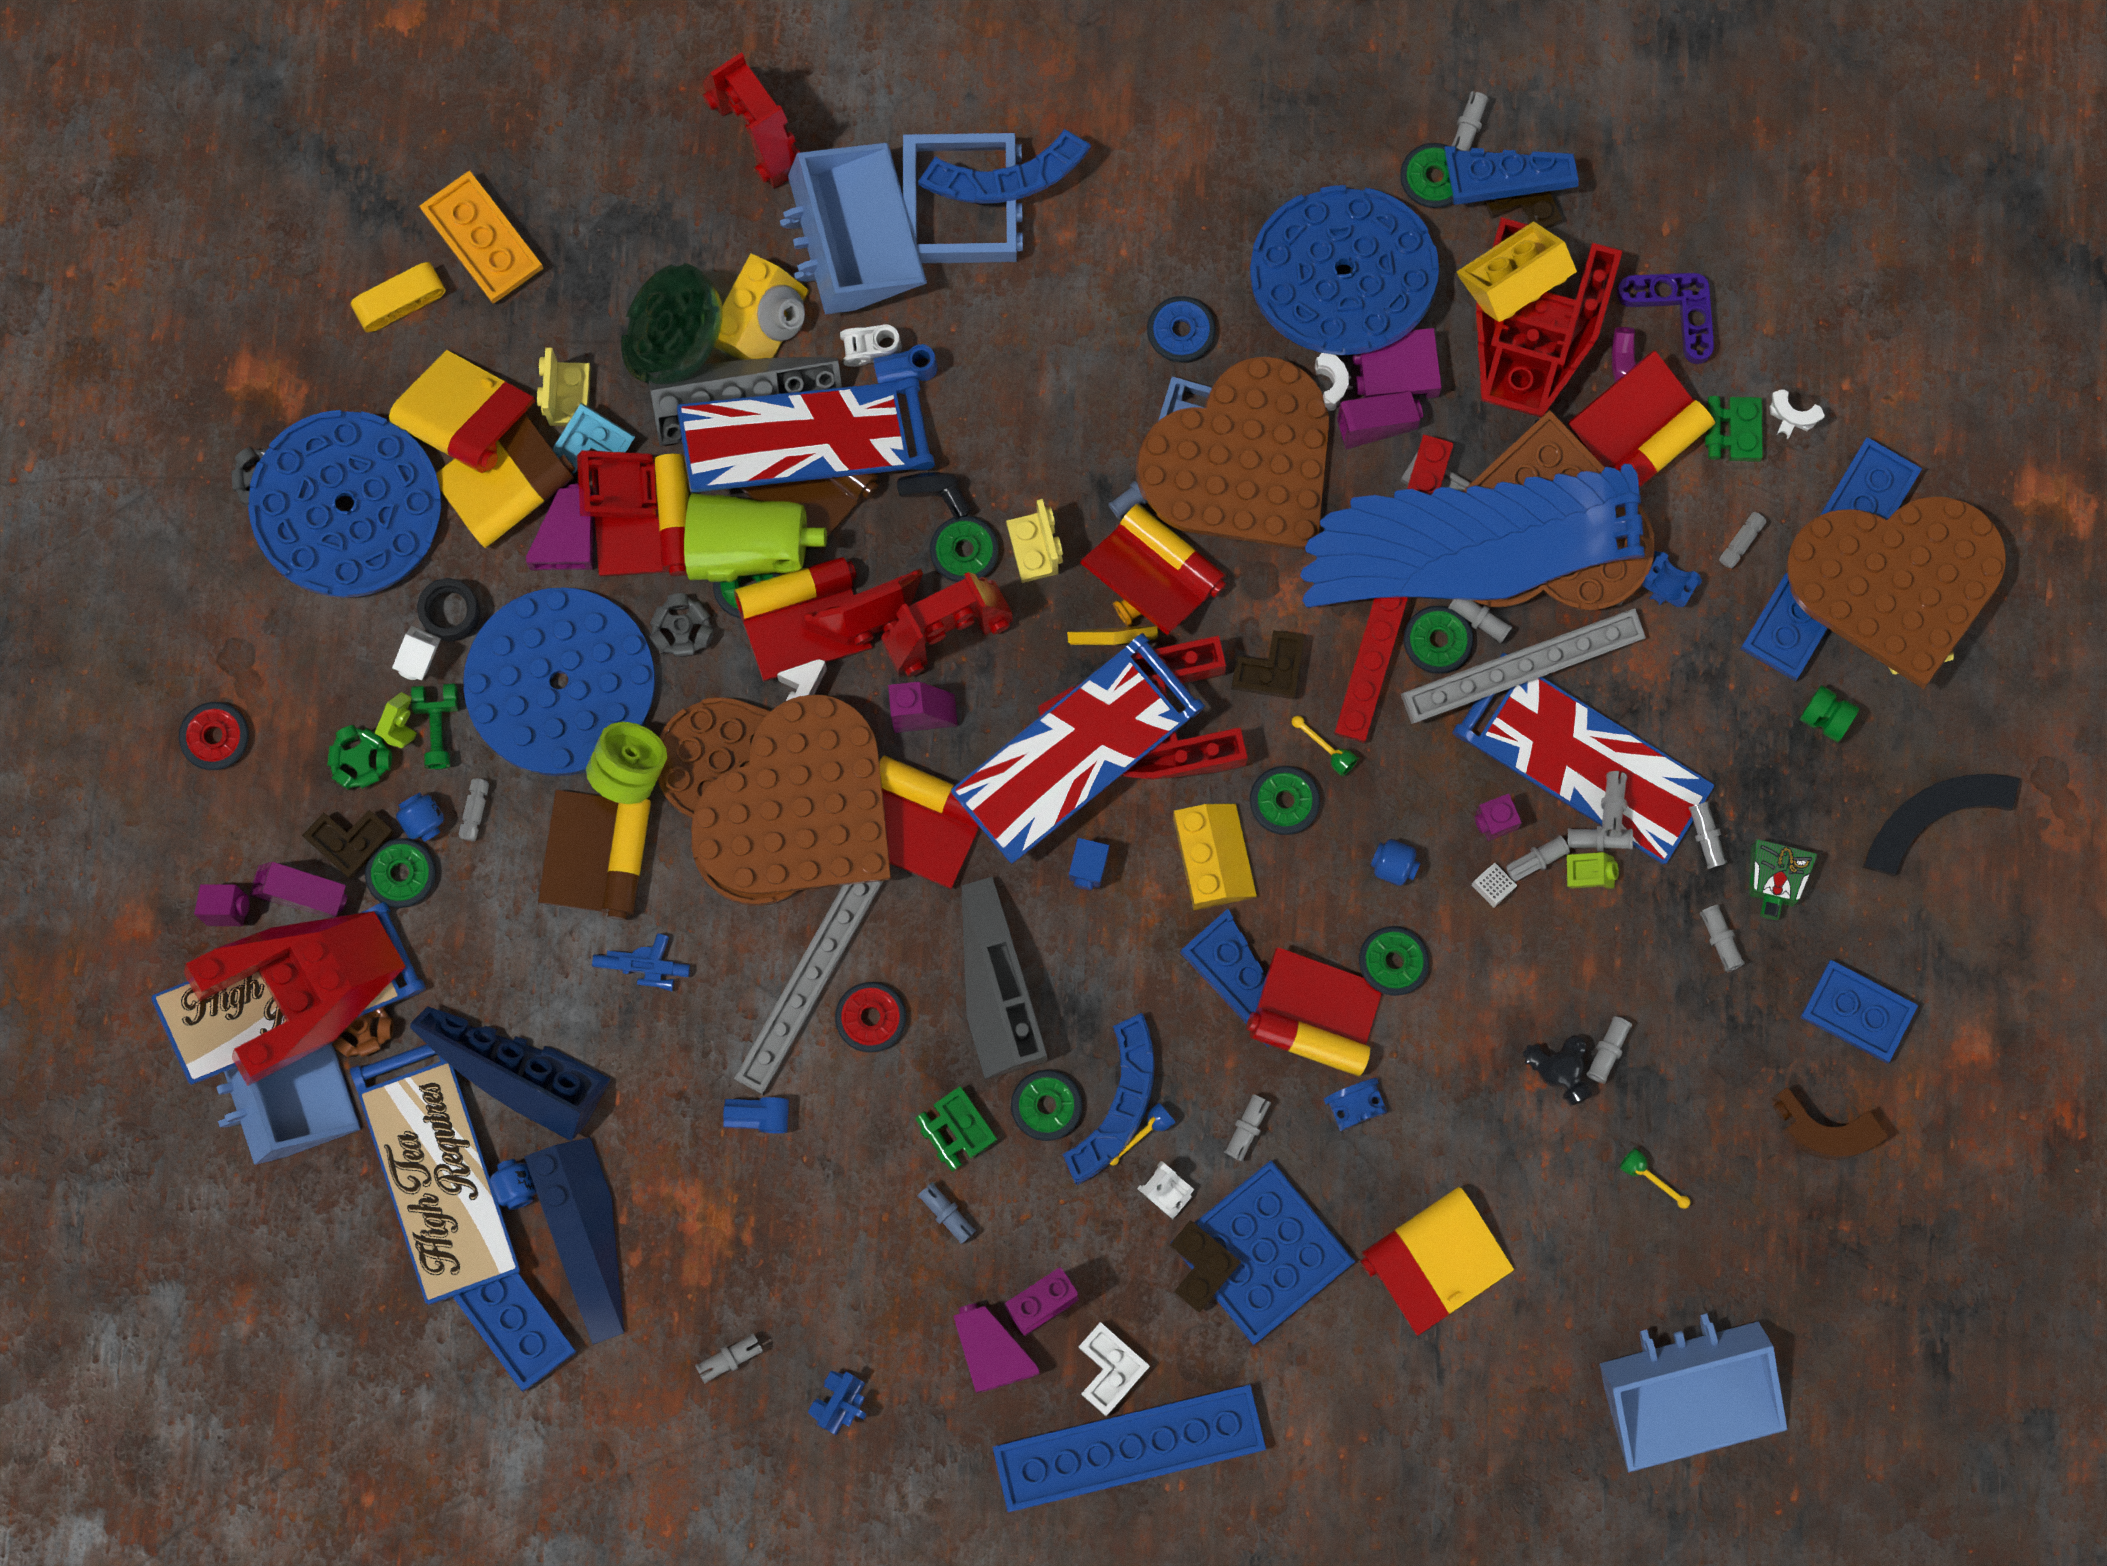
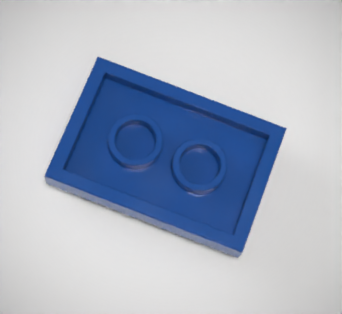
[1800,960,1918,1064]

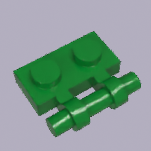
[1705,396,1762,462]
[915,1086,997,1172]

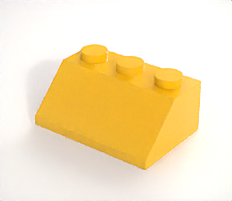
[1456,221,1577,322]
[708,253,809,360]
[1173,804,1257,911]

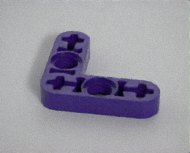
[1617,273,1714,364]

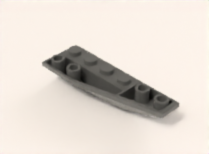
[647,357,842,446]
[961,877,1047,1080]

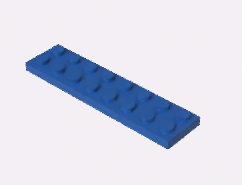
[1740,437,1922,681]
[993,1385,1266,1513]

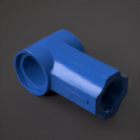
[873,344,938,384]
[723,1097,789,1134]

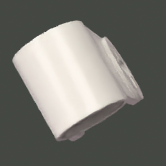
[840,324,902,367]

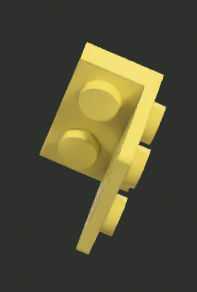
[537,347,591,426]
[1006,499,1063,583]

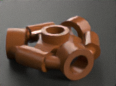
[331,1006,394,1058]

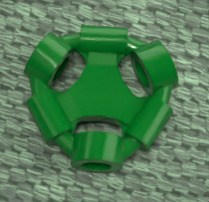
[327,725,392,790]

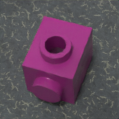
[1474,793,1522,841]
[194,884,250,927]

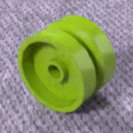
[586,722,667,804]

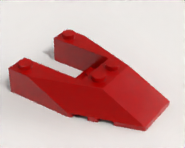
[1476,217,1622,418]
[1038,636,1248,780]
[184,911,406,1086]

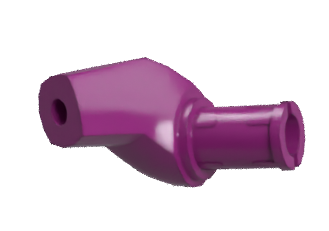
[1612,327,1636,382]

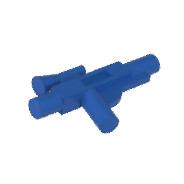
[592,933,690,992]

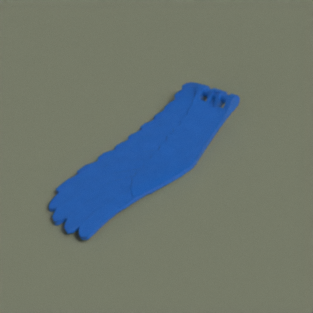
[1300,464,1645,608]

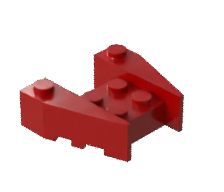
[702,52,801,189]
[881,572,1013,678]

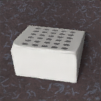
[1472,863,1517,908]

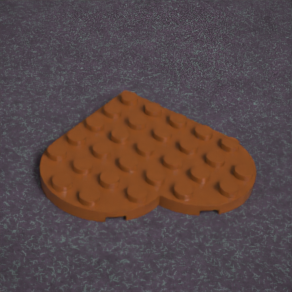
[1136,357,1329,550]
[1462,410,1654,610]
[1786,497,2006,689]
[691,695,891,894]
[658,697,798,906]

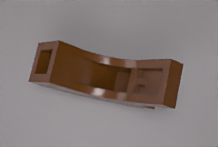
[1771,1087,1889,1160]

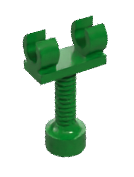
[411,683,459,770]

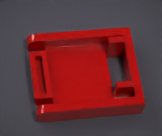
[577,450,656,519]

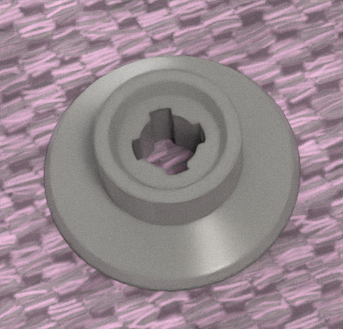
[758,285,805,341]

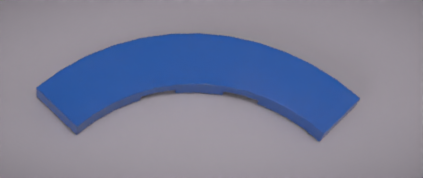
[918,129,1091,203]
[1063,1013,1155,1185]

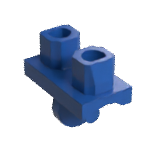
[808,1371,867,1435]

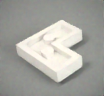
[1079,1322,1150,1416]

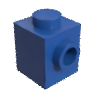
[1069,838,1109,890]

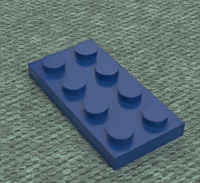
[453,1273,577,1392]

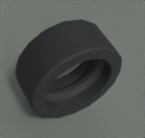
[417,578,480,642]

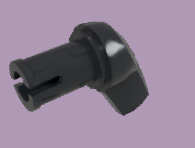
[897,472,973,520]

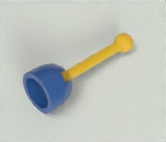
[1109,1103,1176,1166]

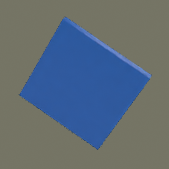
[1170,1160,1355,1346]

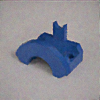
[1642,551,1702,607]
[1324,1078,1387,1132]

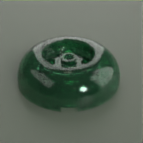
[621,263,723,384]

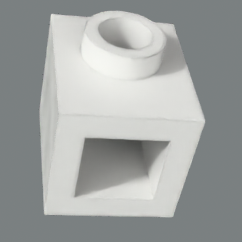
[392,626,441,680]

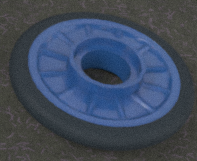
[1147,296,1216,362]

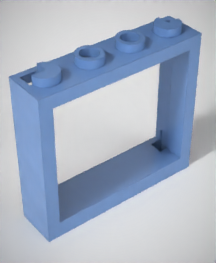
[903,133,1023,263]

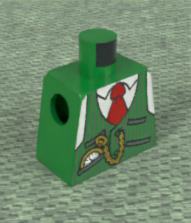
[1749,839,1817,920]

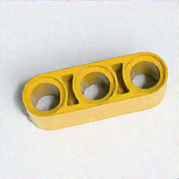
[351,262,445,332]

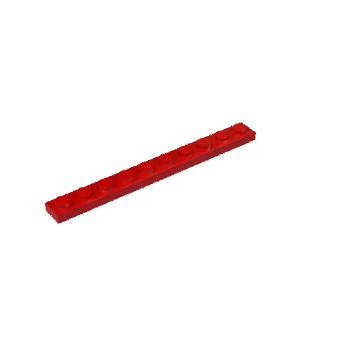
[1334,434,1454,743]

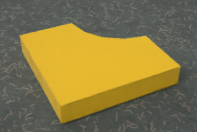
[1067,626,1158,645]

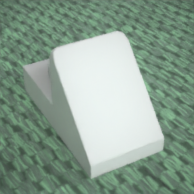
[777,659,827,701]

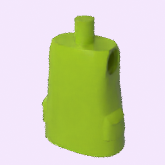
[684,493,827,582]

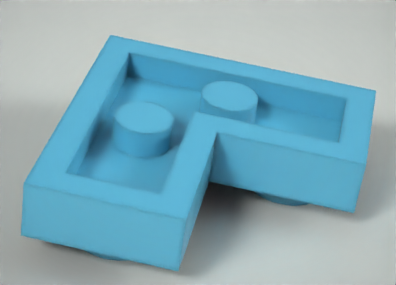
[552,403,635,474]

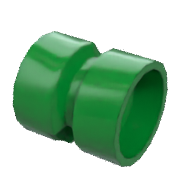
[1799,685,1860,743]

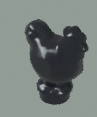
[1523,1035,1593,1107]

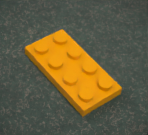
[419,170,544,304]

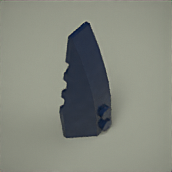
[410,1006,610,1141]
[524,1137,624,1345]

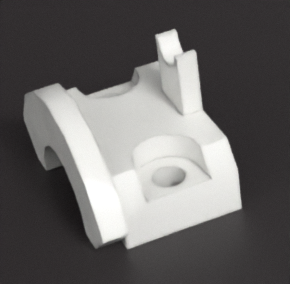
[1315,353,1353,411]
[1769,389,1825,439]
[1137,1161,1194,1219]

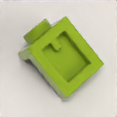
[375,692,417,748]
[1567,852,1619,889]

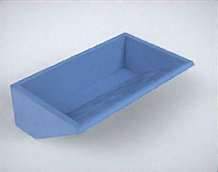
[780,143,927,314]
[216,1042,361,1165]
[1600,1314,1787,1473]

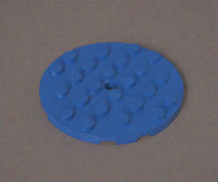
[1250,185,1439,355]
[248,410,441,598]
[463,587,656,776]

